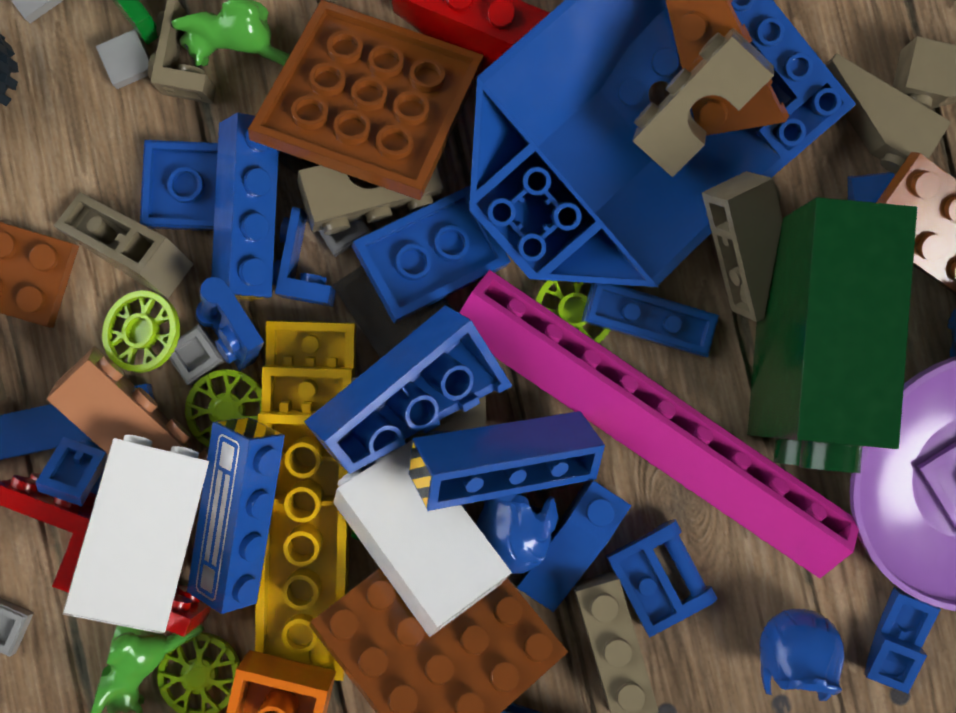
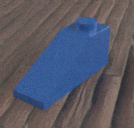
[516,480,632,612]

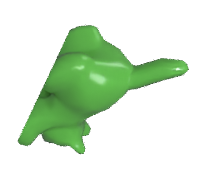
[171,0,290,67]
[91,624,204,713]

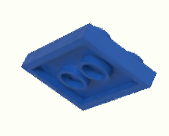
[351,186,511,323]

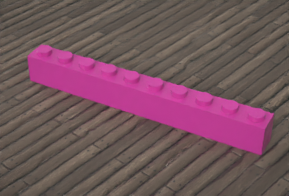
[459,269,859,578]

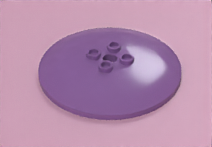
[849,356,956,611]

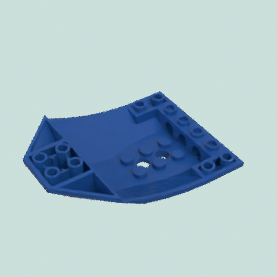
[469,0,856,287]

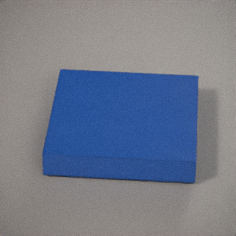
[140,140,218,231]

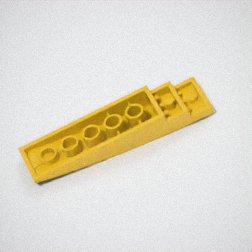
[255,320,357,681]

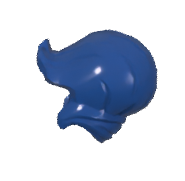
[476,493,559,574]
[760,609,845,701]

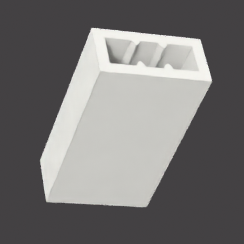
[62,435,209,634]
[333,440,512,637]

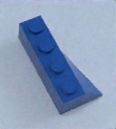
[304,305,513,474]

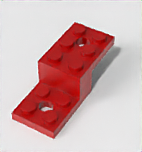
[0,473,211,637]

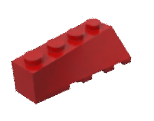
[391,0,550,74]

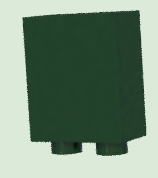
[747,197,917,473]

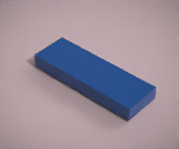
[581,283,719,357]

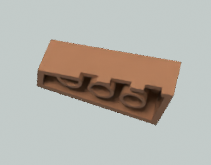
[47,346,208,512]

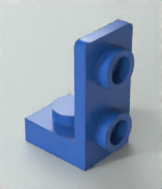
[272,207,337,307]
[35,437,108,506]

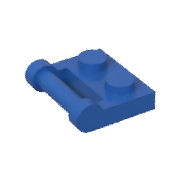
[195,277,264,371]
[606,519,718,638]

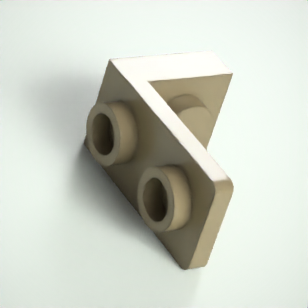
[148,0,216,104]

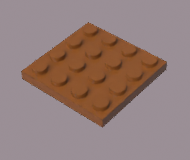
[248,0,484,200]
[309,568,568,713]

